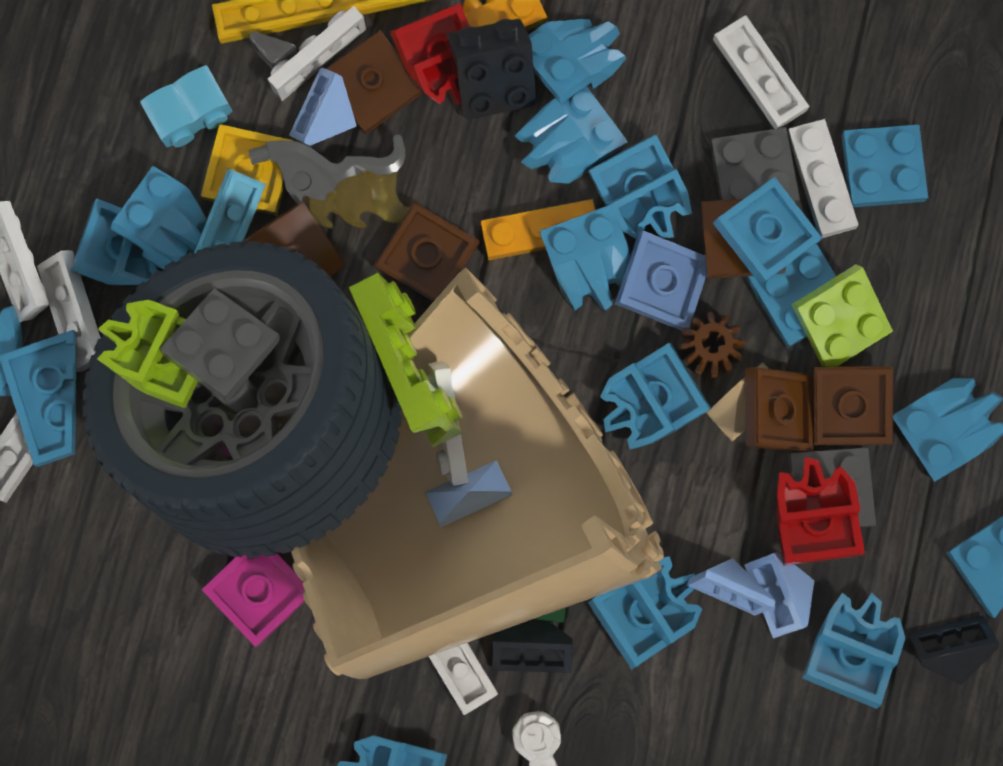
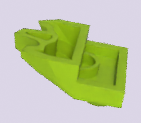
[97,300,198,409]

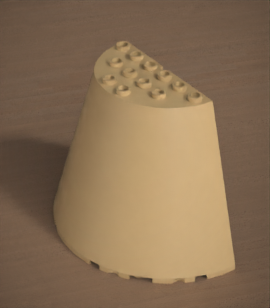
[291,268,664,679]

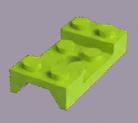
[349,273,462,447]

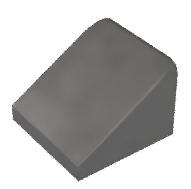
[249,32,298,69]

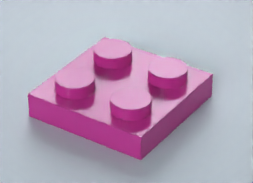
[202,552,305,647]

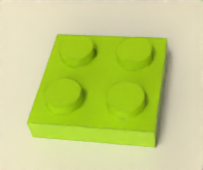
[791,264,893,366]

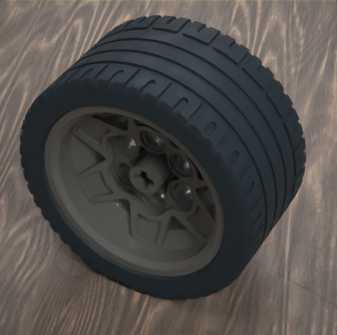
[83,241,402,558]

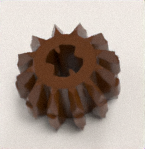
[678,312,745,379]

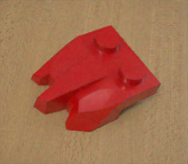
[390,3,470,105]
[776,457,865,566]

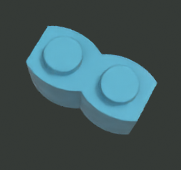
[140,65,233,147]

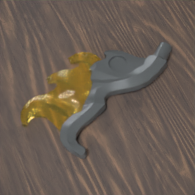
[248,134,411,229]

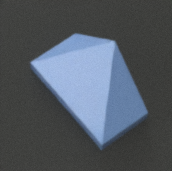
[289,67,357,146]
[425,460,513,527]
[744,552,814,639]
[687,558,776,616]

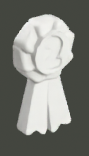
[512,711,561,766]

